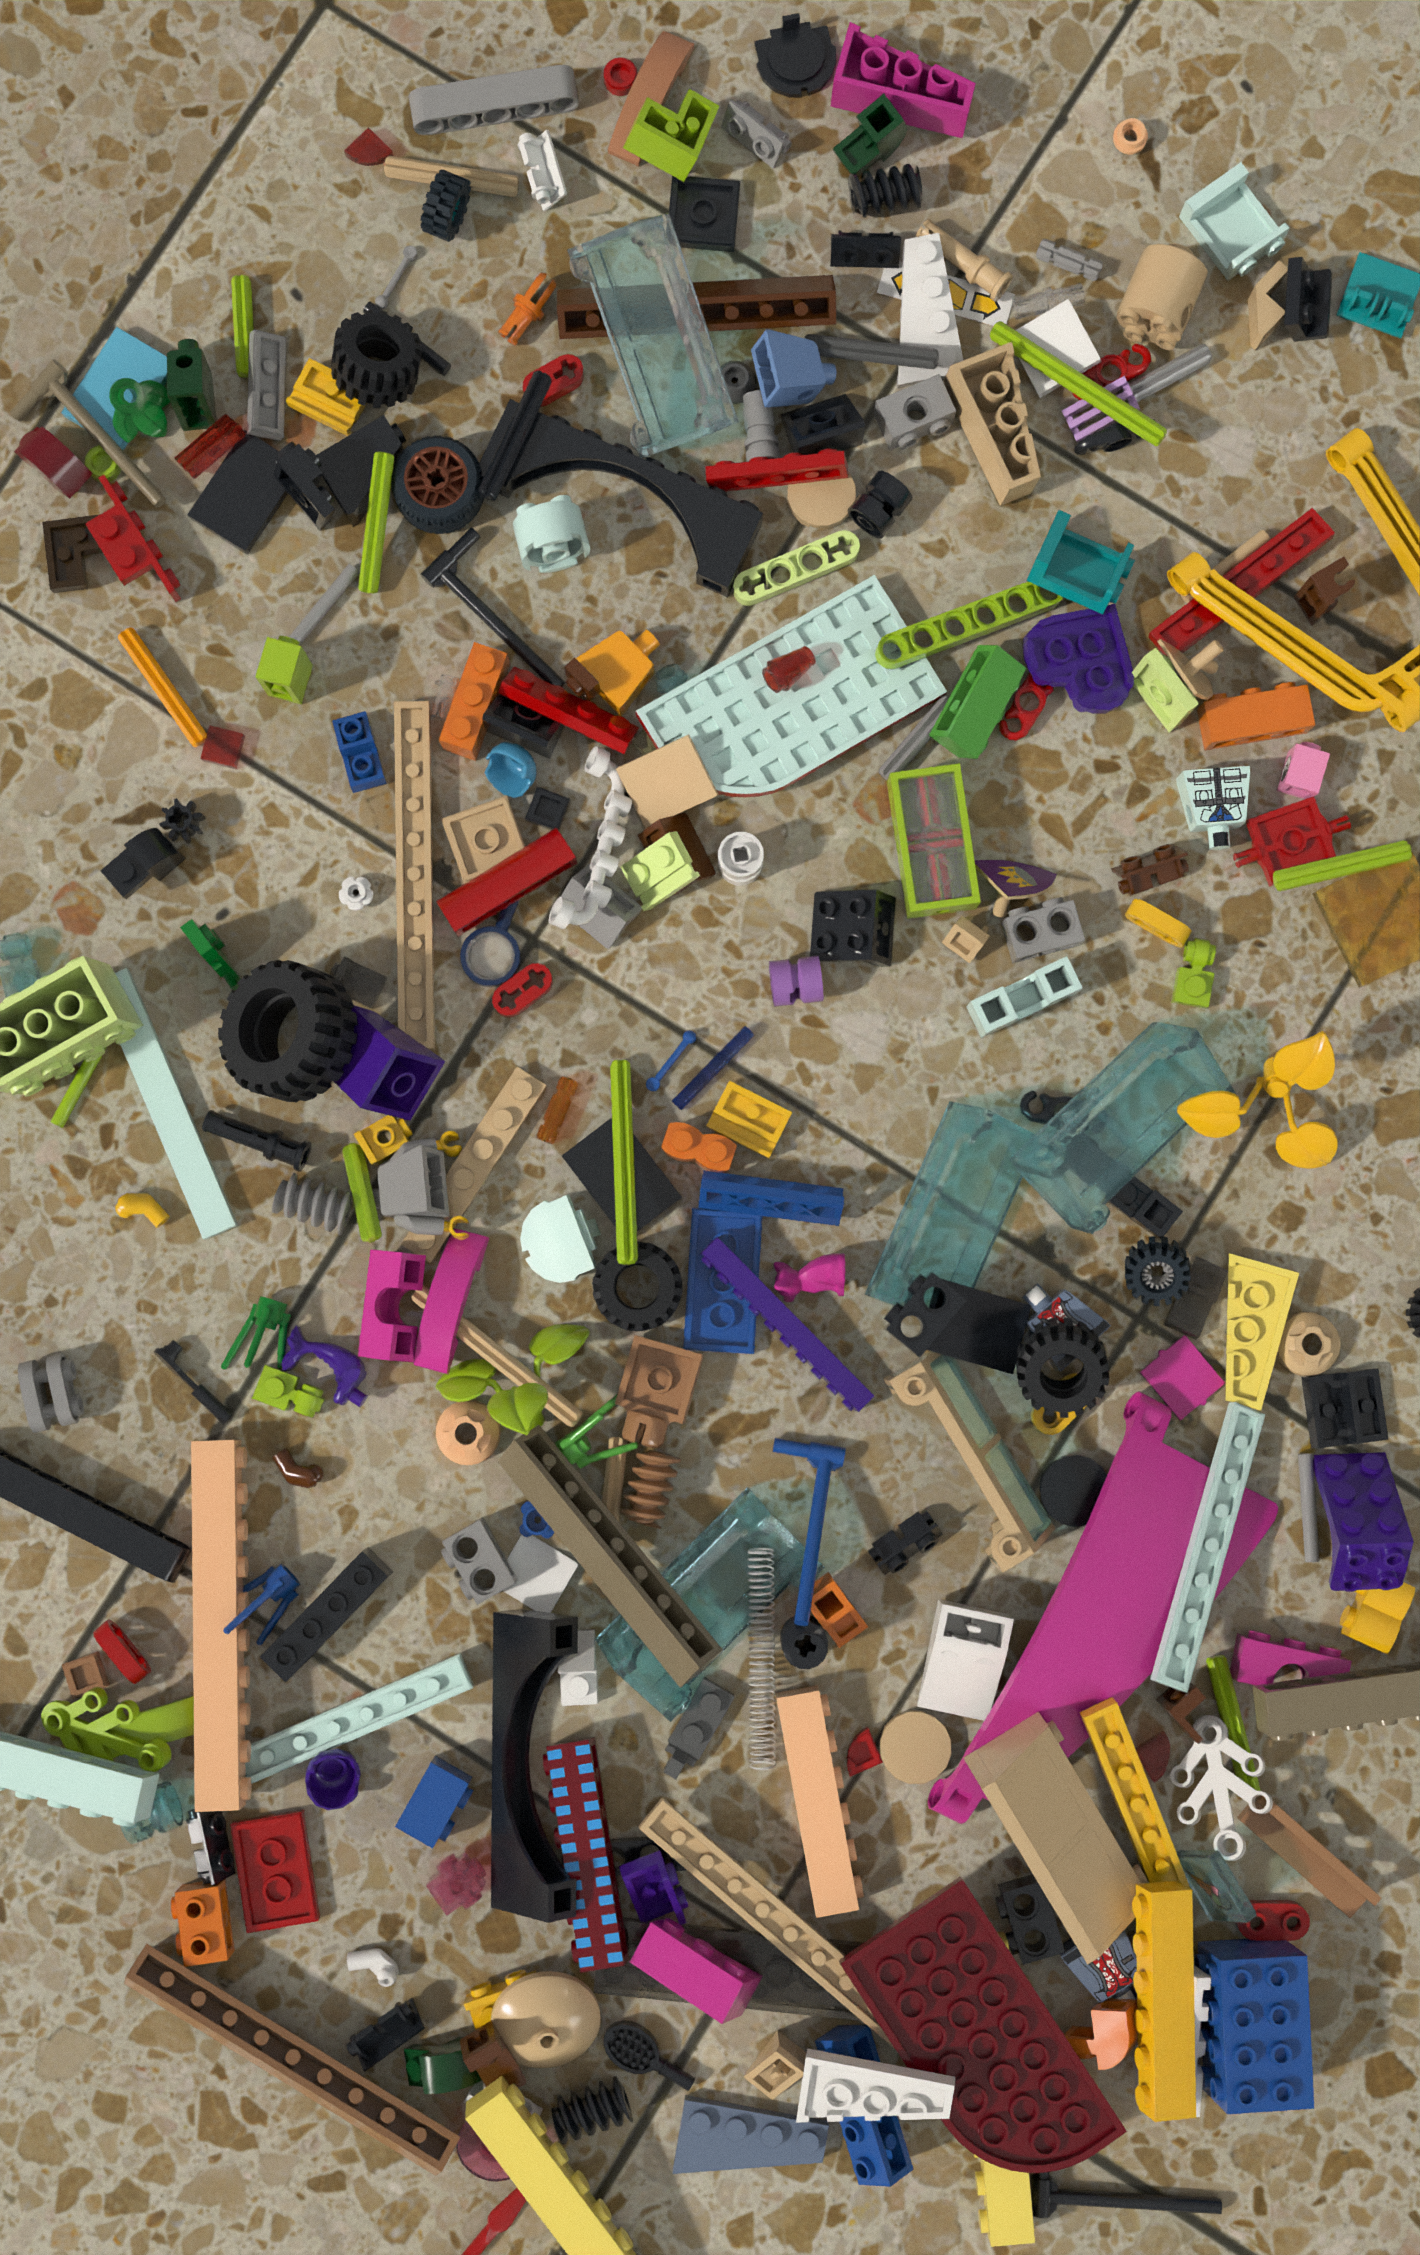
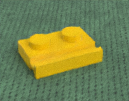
[286,358,367,436]
[706,1081,792,1159]

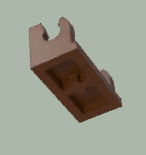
[1294,557,1355,626]

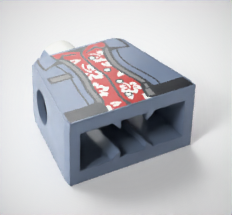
[1022,1283,1111,1372]
[1060,1930,1137,2003]

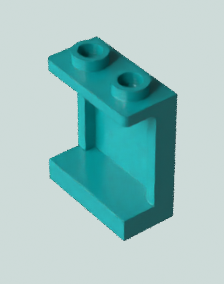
[1026,510,1135,615]

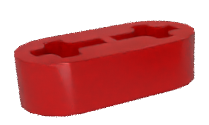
[522,354,584,407]
[492,963,553,1018]
[93,1619,151,1684]

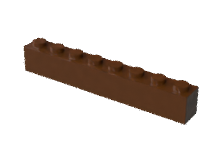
[557,275,836,339]

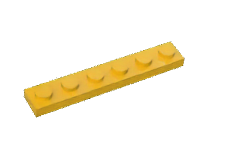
[1079,1697,1191,1889]

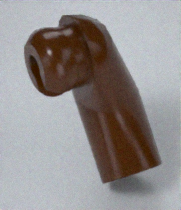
[272,1448,324,1488]

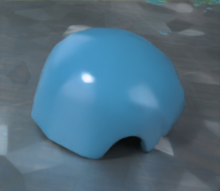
[485,742,537,798]

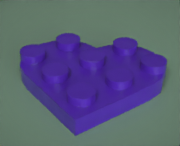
[1023,604,1134,714]

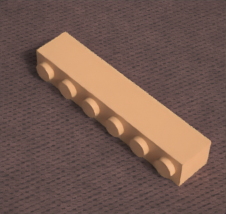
[776,1685,864,1918]

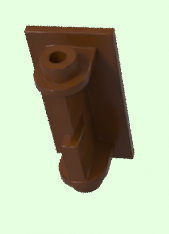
[1111,844,1189,896]

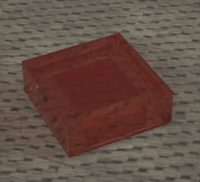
[200,725,245,769]

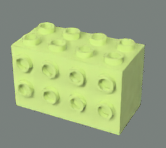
[0,956,144,1097]

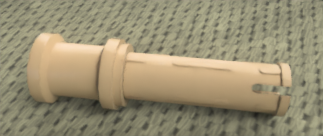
[916,219,1013,302]

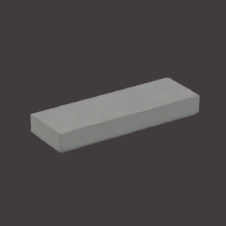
[247,329,286,441]

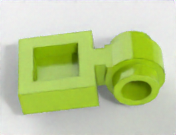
[1171,938,1216,1009]
[252,1365,325,1418]

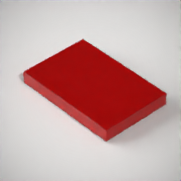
[230,1809,320,1934]

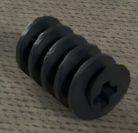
[848,164,922,218]
[780,1615,828,1669]
[551,2076,633,2145]

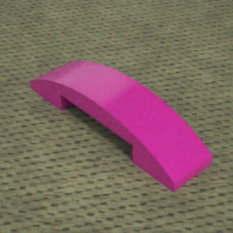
[414,1228,489,1375]

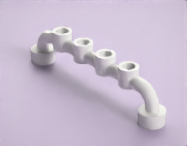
[549,746,632,929]

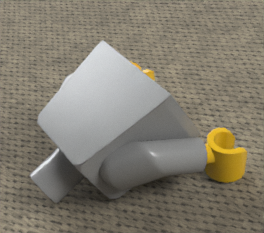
[372,1131,469,1240]

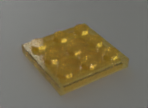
[1312,851,1420,988]

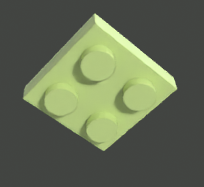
[1132,648,1199,733]

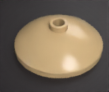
[491,1971,601,2069]

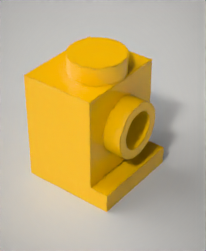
[354,1115,413,1167]

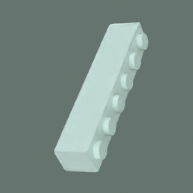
[0,1731,159,1827]

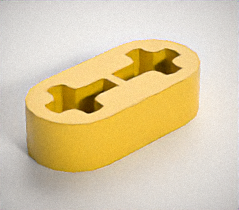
[1125,899,1192,948]

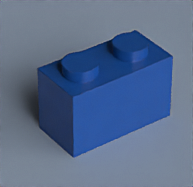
[395,1756,473,1849]

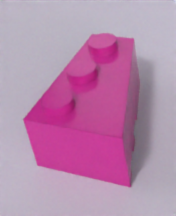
[630,1918,763,2024]

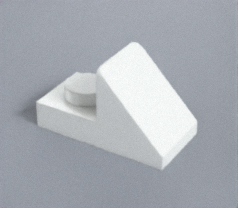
[558,1629,598,1706]

